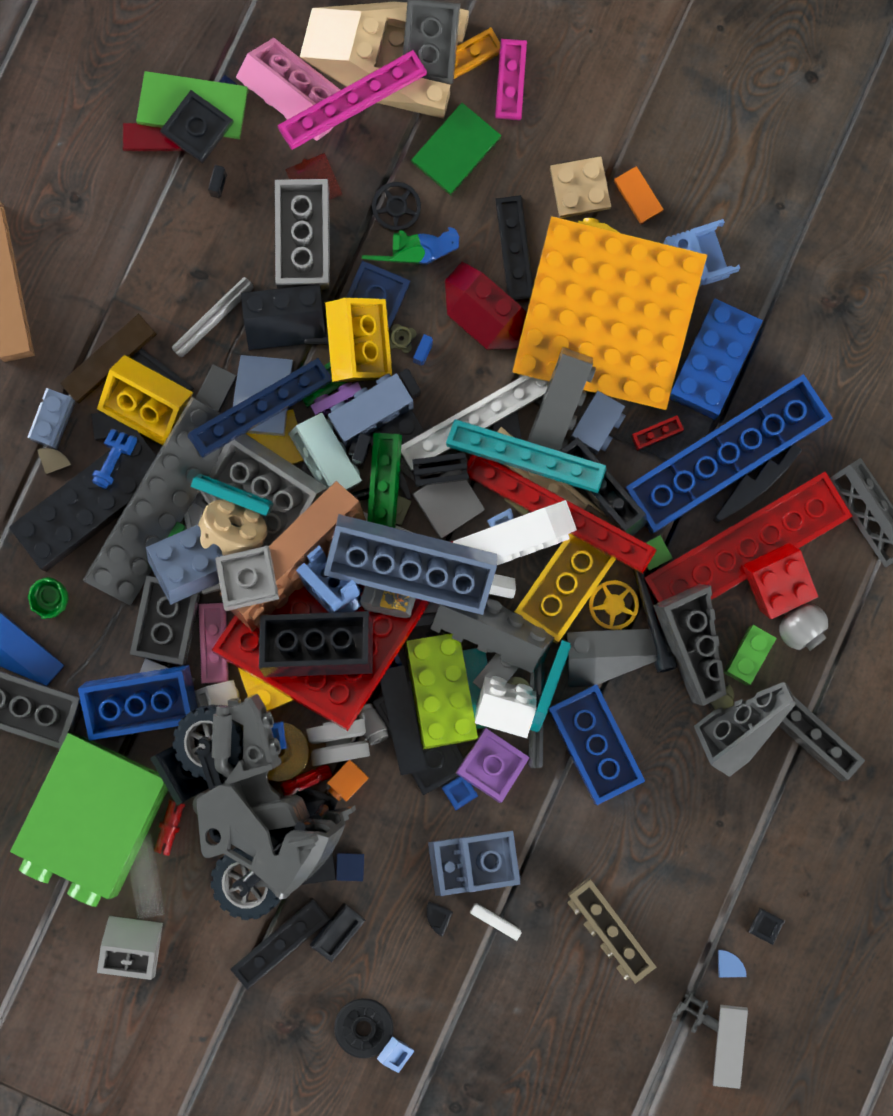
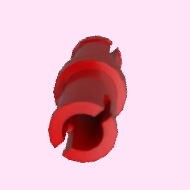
[153,799,186,856]

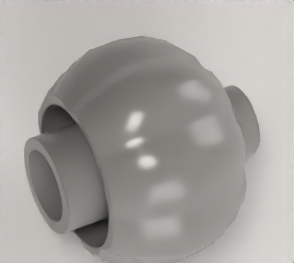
[779,603,828,651]

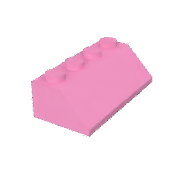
[236,38,340,141]

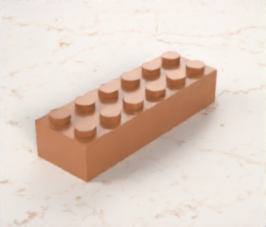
[220,481,366,632]

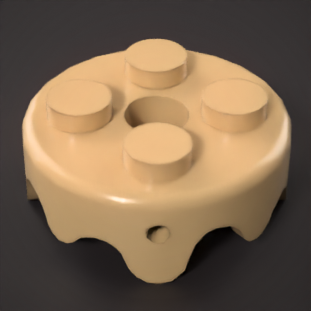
[198,499,267,556]

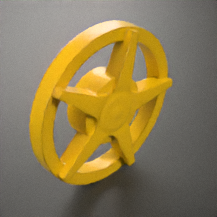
[589,580,639,630]

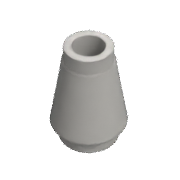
[359,704,389,745]

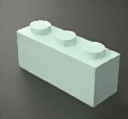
[288,413,362,491]

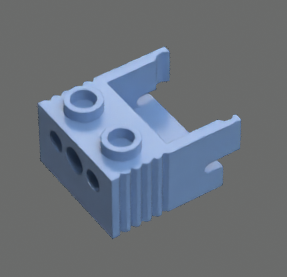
[663,219,740,287]
[296,546,363,613]

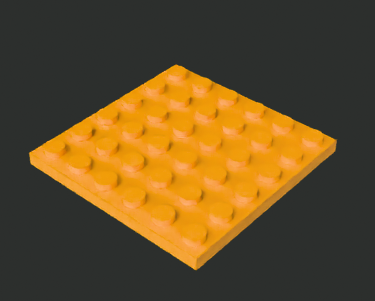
[512,216,707,410]

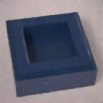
[336,853,364,881]

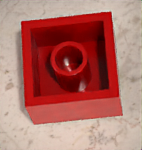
[742,543,818,619]

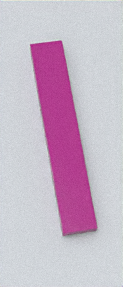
[278,50,427,150]

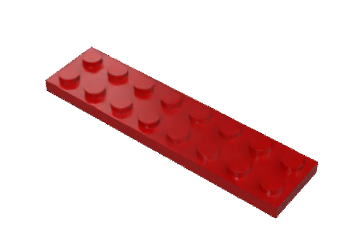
[644,471,853,603]

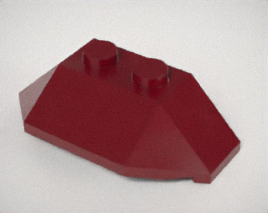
[445,261,527,350]

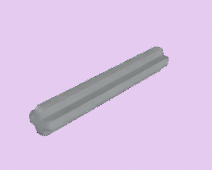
[172,277,254,357]

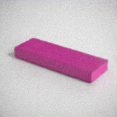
[495,39,527,120]

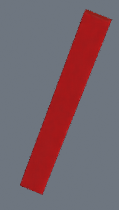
[467,455,656,574]

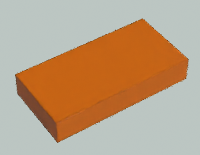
[614,166,664,225]

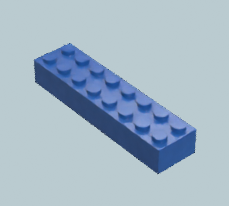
[624,374,833,535]

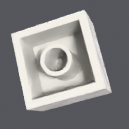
[475,676,536,738]

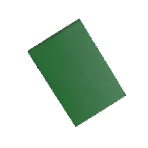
[411,103,501,195]

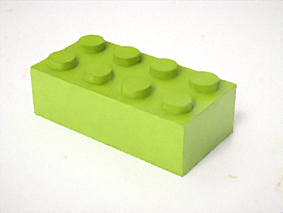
[404,633,478,749]

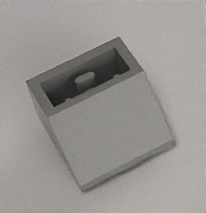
[97,916,163,980]

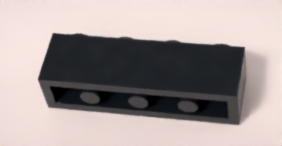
[560,437,648,536]

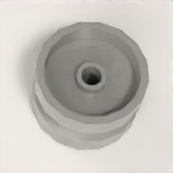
[306,719,370,766]

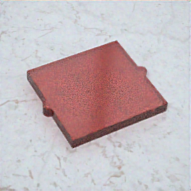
[285,153,342,200]

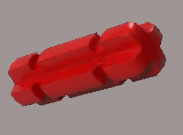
[281,764,332,795]

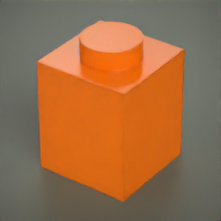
[327,760,369,802]

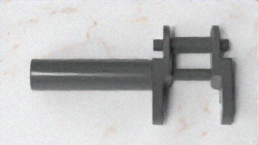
[671,991,719,1033]

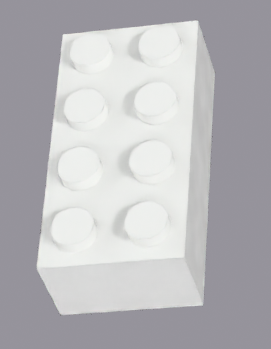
[453,500,577,565]

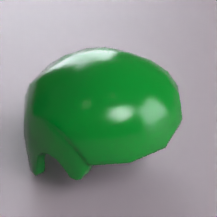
[28,577,69,619]

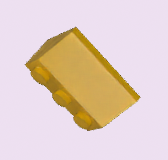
[325,298,392,382]
[97,355,193,445]

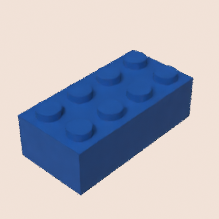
[669,299,763,420]
[78,665,198,741]
[548,684,645,805]

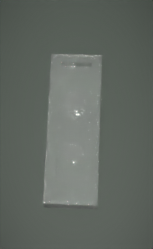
[130,834,165,919]

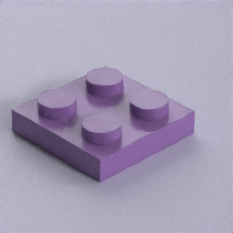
[456,728,530,803]

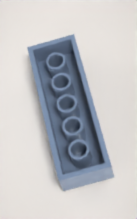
[324,514,497,615]

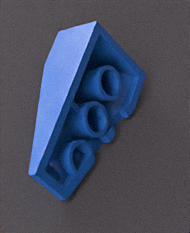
[0,610,65,686]

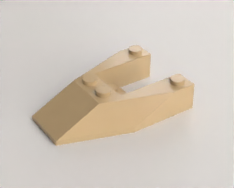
[300,2,469,119]

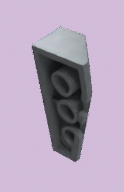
[565,628,673,687]
[694,682,796,777]

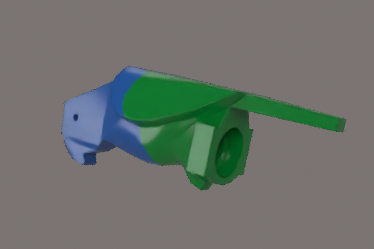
[362,227,460,265]

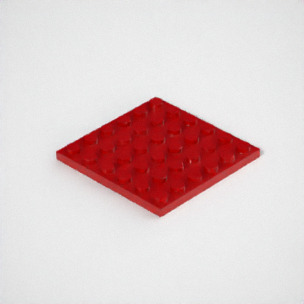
[212,581,430,731]

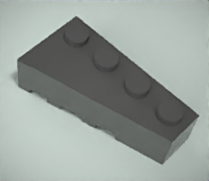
[653,584,726,706]
[431,597,555,673]

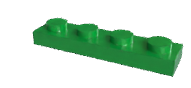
[367,433,402,528]

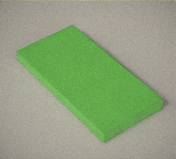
[136,71,248,139]

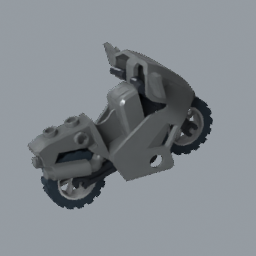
[173,694,356,920]

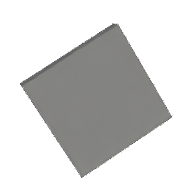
[412,470,485,539]
[215,546,279,611]

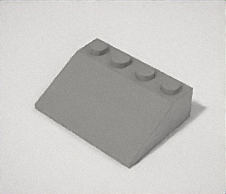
[195,434,328,547]

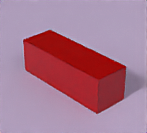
[631,415,684,451]

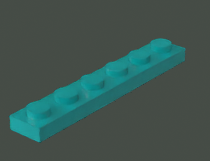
[446,419,606,493]

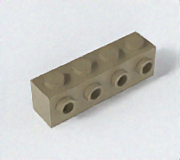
[567,878,657,984]

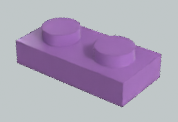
[310,382,361,416]

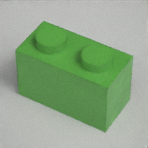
[723,625,777,686]

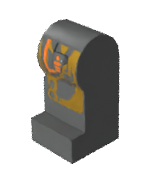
[360,586,416,618]

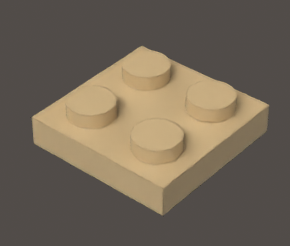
[550,156,611,218]

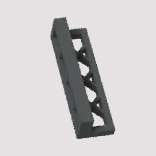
[830,458,893,568]

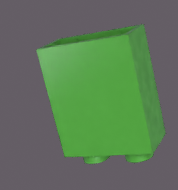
[10,733,168,907]

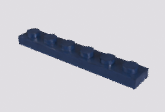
[188,358,332,458]

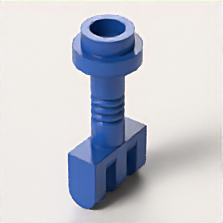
[92,429,137,489]

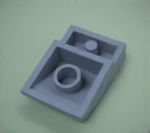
[233,355,293,437]
[428,831,520,896]

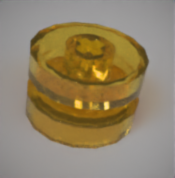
[267,722,311,781]

